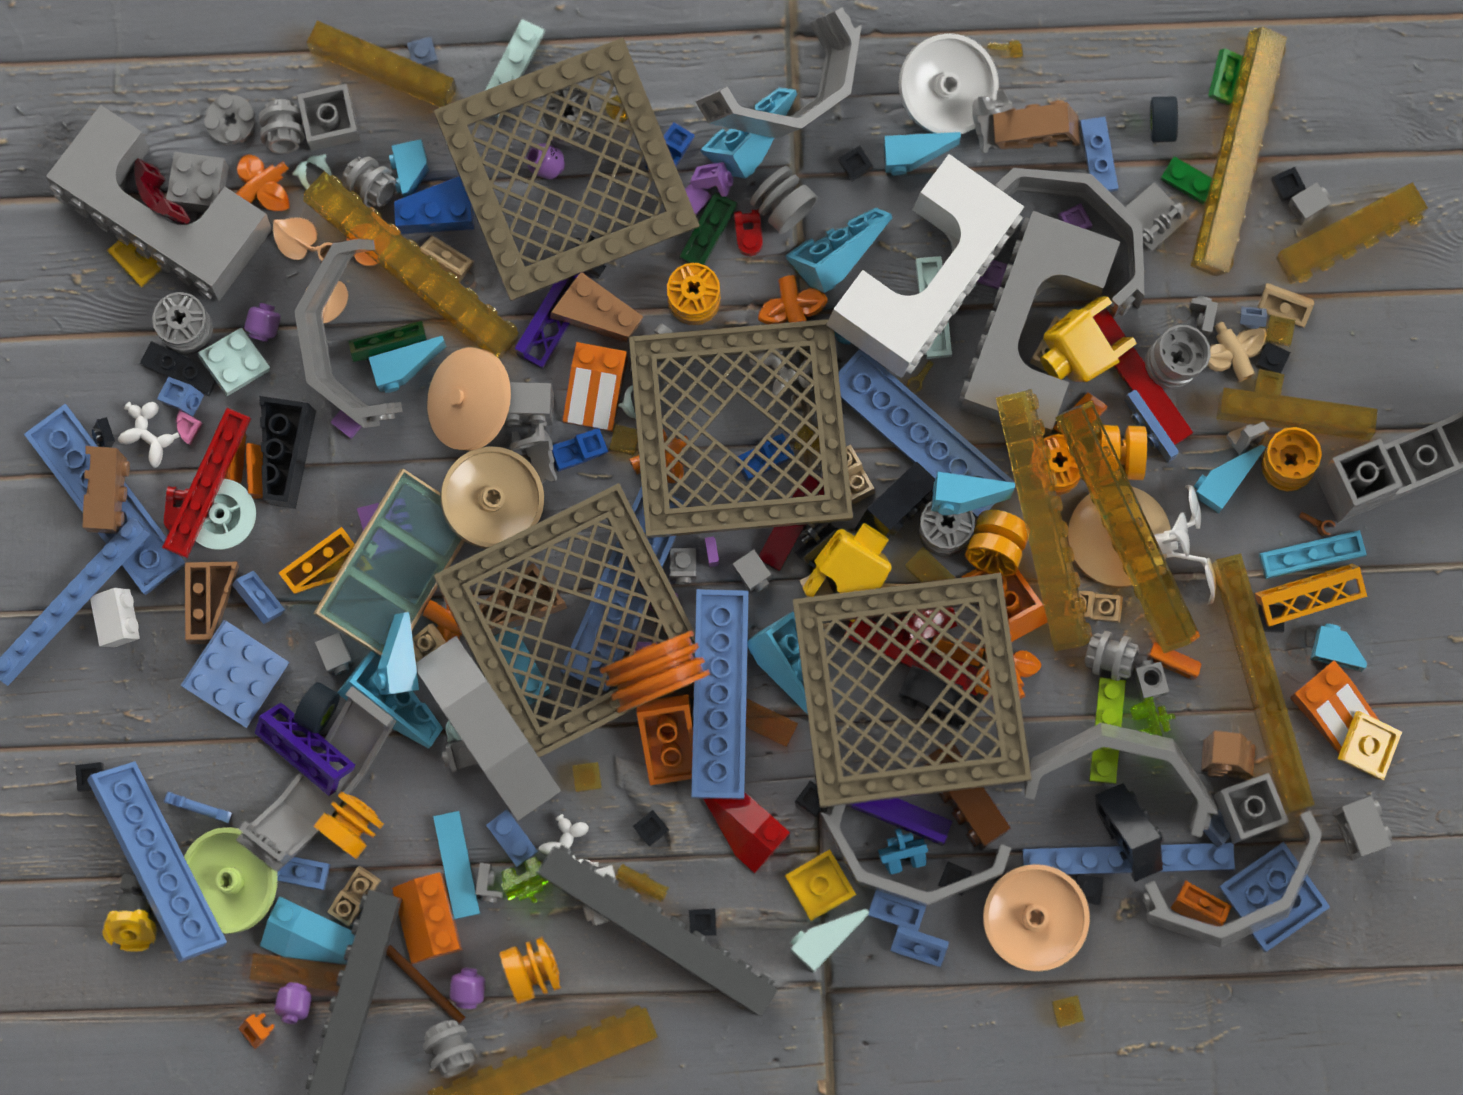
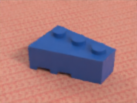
[394,176,474,234]

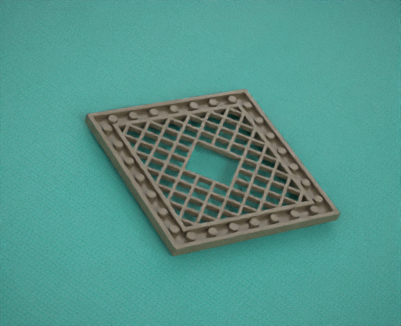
[433,38,700,301]
[629,319,853,538]
[433,483,695,757]
[793,573,1032,808]

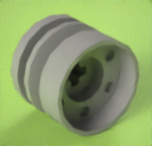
[542,87,596,151]
[750,166,818,234]
[152,292,213,355]
[1145,325,1211,389]
[918,501,975,557]

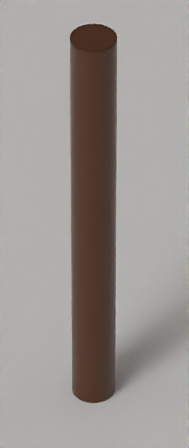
[386,944,466,1025]

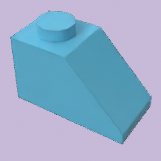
[1310,624,1367,672]

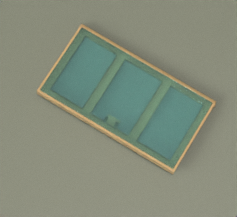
[313,469,465,657]

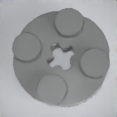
[204,94,256,146]

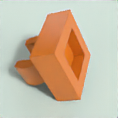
[239,1013,275,1049]

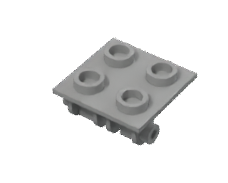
[1126,182,1189,252]

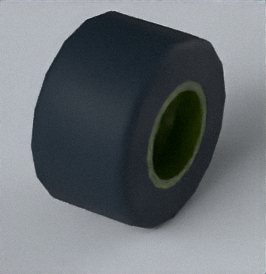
[1150,96,1178,142]
[294,682,340,734]

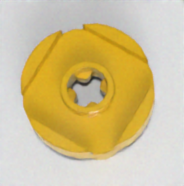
[102,910,157,952]

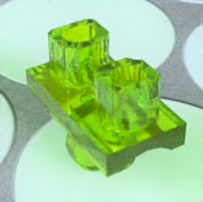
[1130,696,1176,736]
[501,857,548,904]

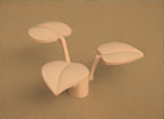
[273,218,393,323]

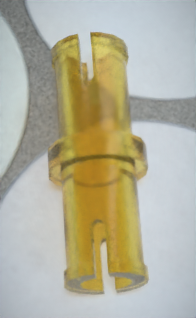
[615,864,669,903]

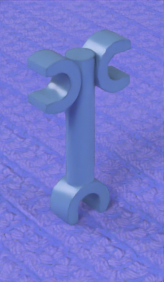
[164,791,232,824]

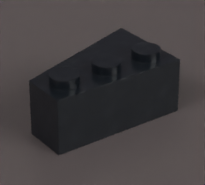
[854,462,935,538]
[898,665,985,731]
[1095,783,1163,882]

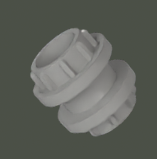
[259,99,305,154]
[342,157,396,208]
[1085,630,1139,681]
[422,1020,476,1078]

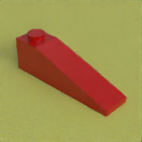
[703,792,790,874]

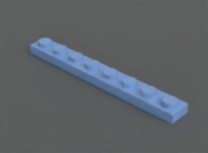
[0,517,150,686]
[1022,843,1235,875]

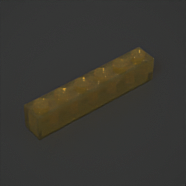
[307,21,457,107]
[1276,182,1428,284]
[1216,387,1378,440]

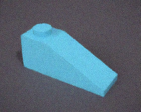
[884,132,961,175]
[369,336,446,393]
[1194,444,1266,514]
[931,472,1015,515]
[376,612,419,695]
[494,628,551,705]

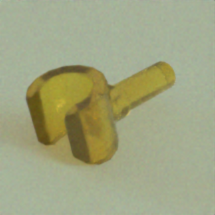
[988,40,1023,58]
[907,361,934,393]

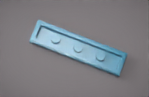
[1259,530,1367,580]
[433,811,481,920]

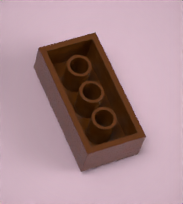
[923,740,1011,850]

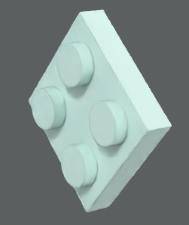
[198,327,270,396]

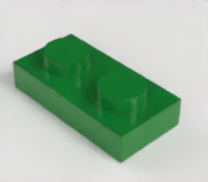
[1208,48,1245,105]
[1160,156,1218,205]

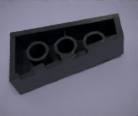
[259,396,316,509]

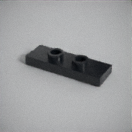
[140,341,216,396]

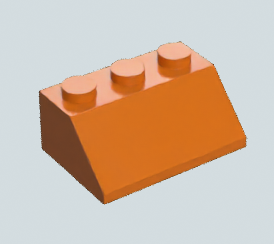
[392,872,463,964]

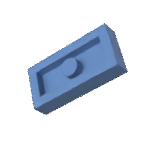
[232,571,285,624]
[486,810,538,868]
[277,857,330,890]
[868,890,926,931]
[890,925,949,967]

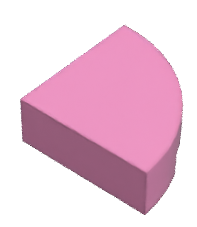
[176,410,203,445]

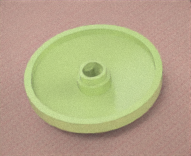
[184,827,278,934]

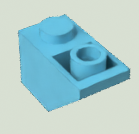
[389,139,429,197]

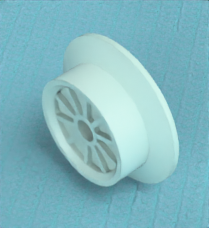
[196,479,256,550]

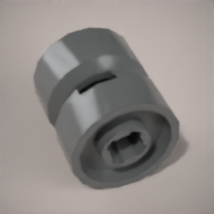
[117,874,152,915]

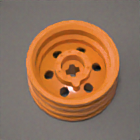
[600,631,710,713]

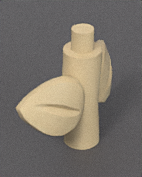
[1207,322,1266,382]

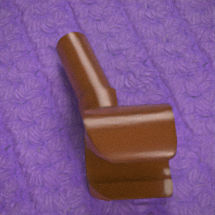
[1299,512,1336,536]

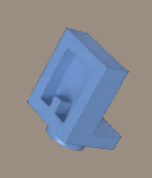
[157,377,204,416]

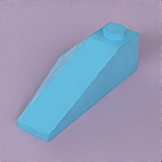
[700,88,798,178]
[785,208,892,293]
[747,612,808,714]
[337,651,443,749]
[260,896,355,965]

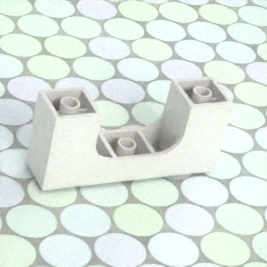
[827,154,1024,378]

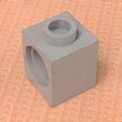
[1288,183,1331,226]
[733,550,771,593]
[315,632,354,675]
[1133,659,1169,701]

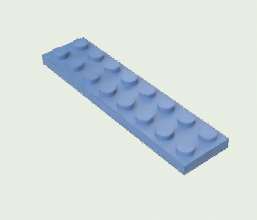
[838,349,1014,519]
[24,404,186,595]
[560,486,690,692]
[691,589,749,799]
[87,762,227,962]

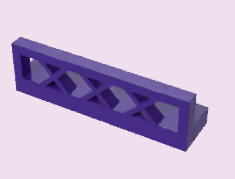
[515,275,578,369]
[255,702,355,796]
[846,798,953,846]

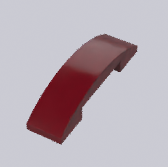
[135,158,190,224]
[759,475,824,571]

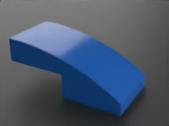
[645,122,695,169]
[552,428,608,472]
[735,433,795,482]

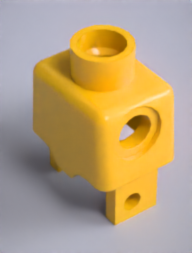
[1040,297,1137,382]
[802,523,892,623]

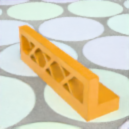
[1255,563,1367,626]

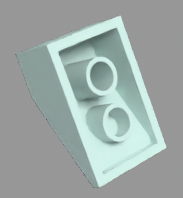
[791,909,869,973]

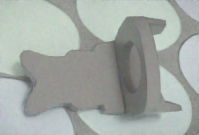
[972,90,1013,153]
[509,423,557,485]

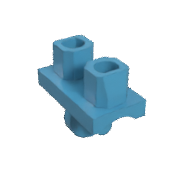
[878,828,928,875]

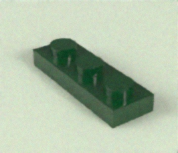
[679,192,738,265]
[348,321,427,362]

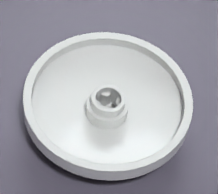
[899,34,999,134]

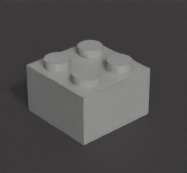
[297,84,360,151]
[166,152,229,213]
[504,382,554,428]
[1213,773,1289,844]
[1333,796,1392,861]

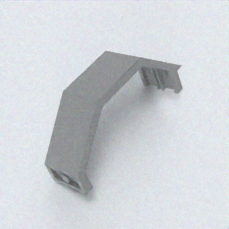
[695,7,862,138]
[995,168,1145,318]
[294,239,403,428]
[416,636,561,820]
[236,686,396,872]
[1024,723,1218,837]
[820,805,1011,907]
[1142,810,1322,948]

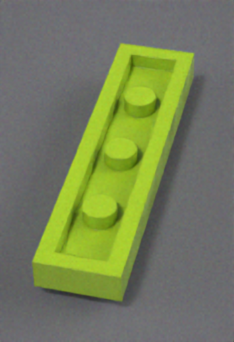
[1089,677,1126,785]

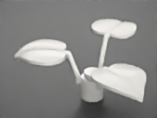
[1149,485,1216,605]

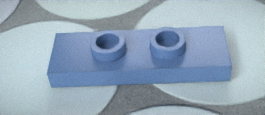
[1080,117,1118,192]
[1124,390,1179,463]

